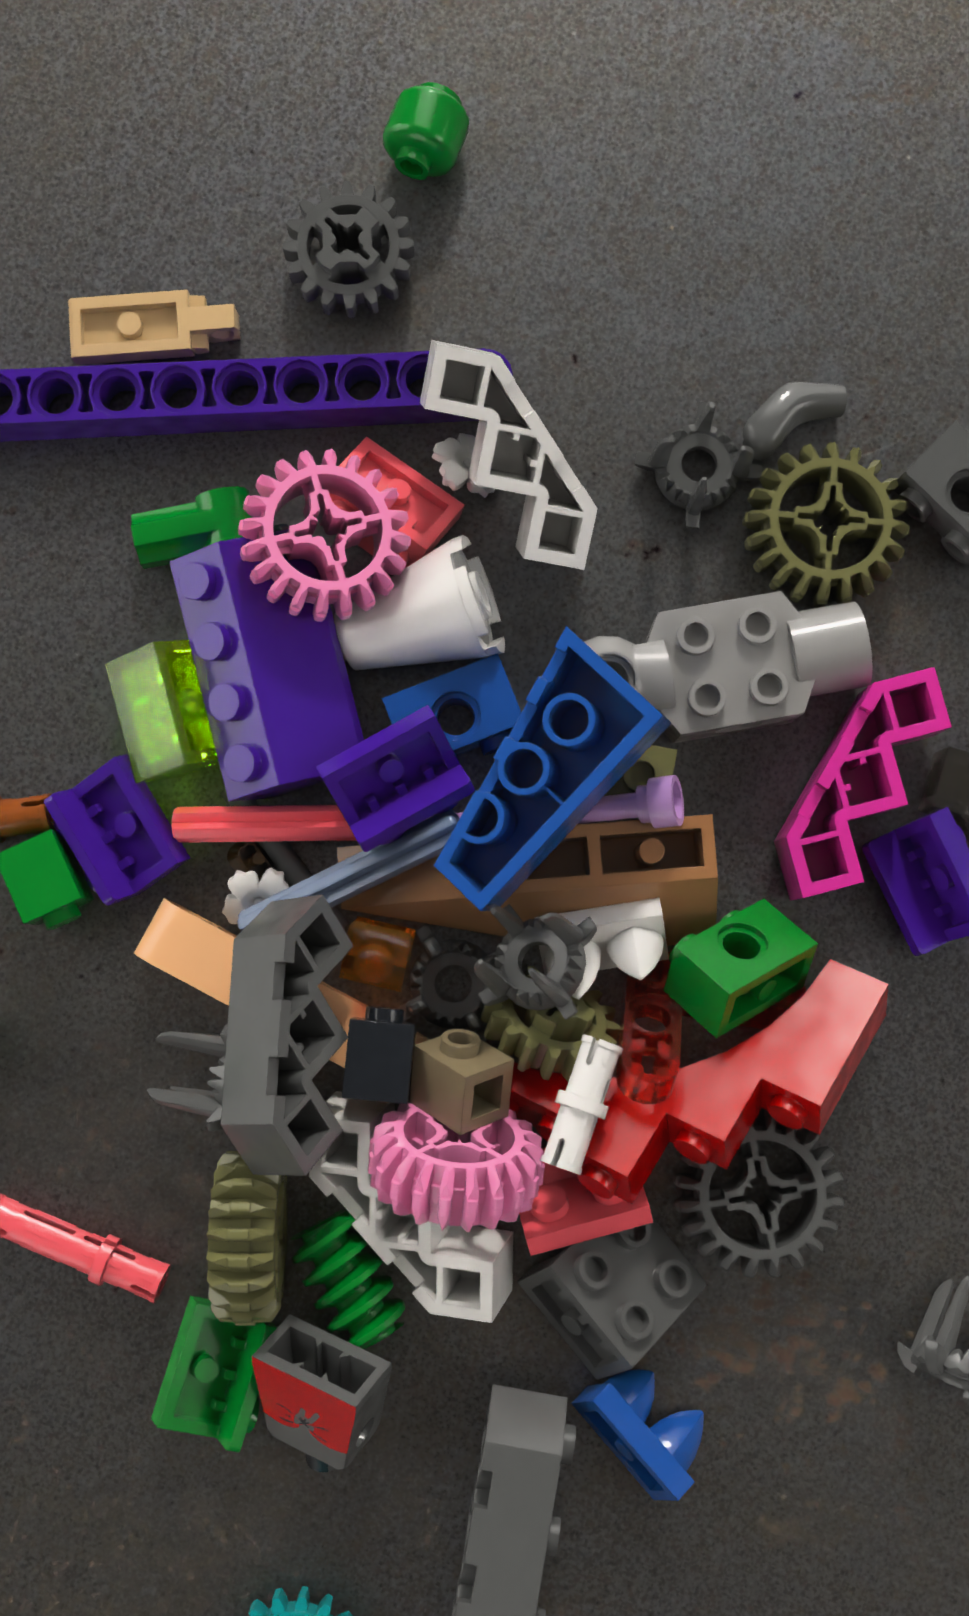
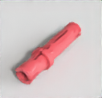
[0,1193,171,1304]

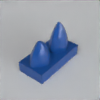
[571,1369,704,1501]

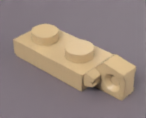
[68,289,241,365]

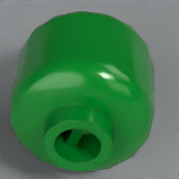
[383,82,469,180]

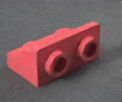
[329,436,465,568]
[519,1147,653,1256]

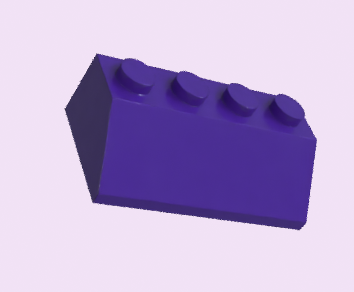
[170,529,364,802]

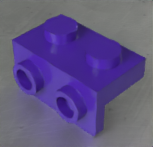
[316,705,475,852]
[44,754,191,906]
[862,807,969,956]

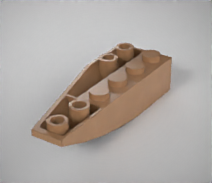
[337,814,718,946]

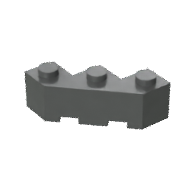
[220,894,354,1176]
[452,1384,576,1616]

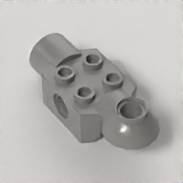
[583,591,873,743]

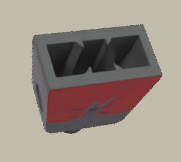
[252,1314,392,1472]

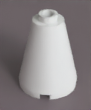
[334,535,505,670]

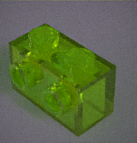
[105,640,219,783]

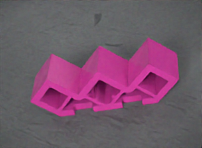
[774,667,952,901]

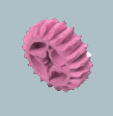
[238,448,411,622]
[368,1103,545,1232]

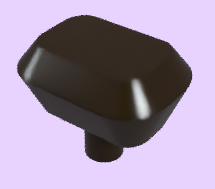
[227,842,274,883]

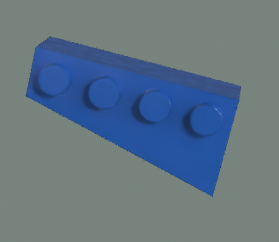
[434,626,672,911]

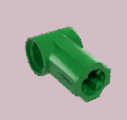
[131,486,253,569]

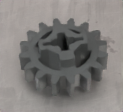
[283,181,415,318]

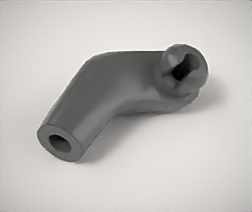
[743,382,847,460]

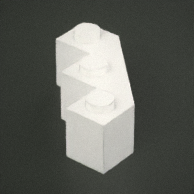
[420,340,598,570]
[309,1091,514,1323]

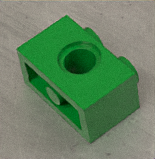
[663,899,818,1038]

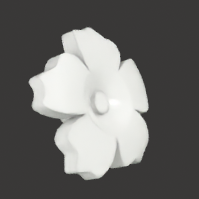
[432,433,495,498]
[222,867,289,924]

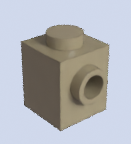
[409,1028,514,1135]

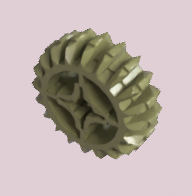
[742,442,910,608]
[206,1151,288,1326]

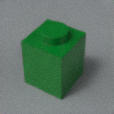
[0,829,94,931]

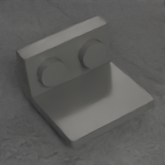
[517,1217,706,1380]

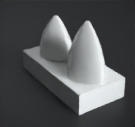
[535,898,669,1000]

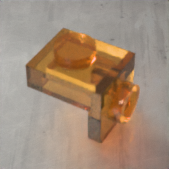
[339,916,416,992]

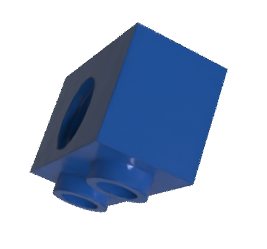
[382,653,521,763]

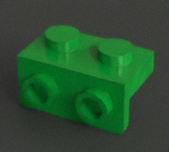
[151,1295,277,1452]

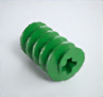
[290,1209,405,1349]

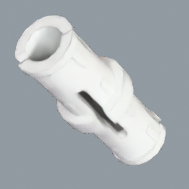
[540,1034,623,1175]

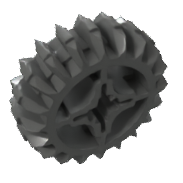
[673,1108,845,1278]

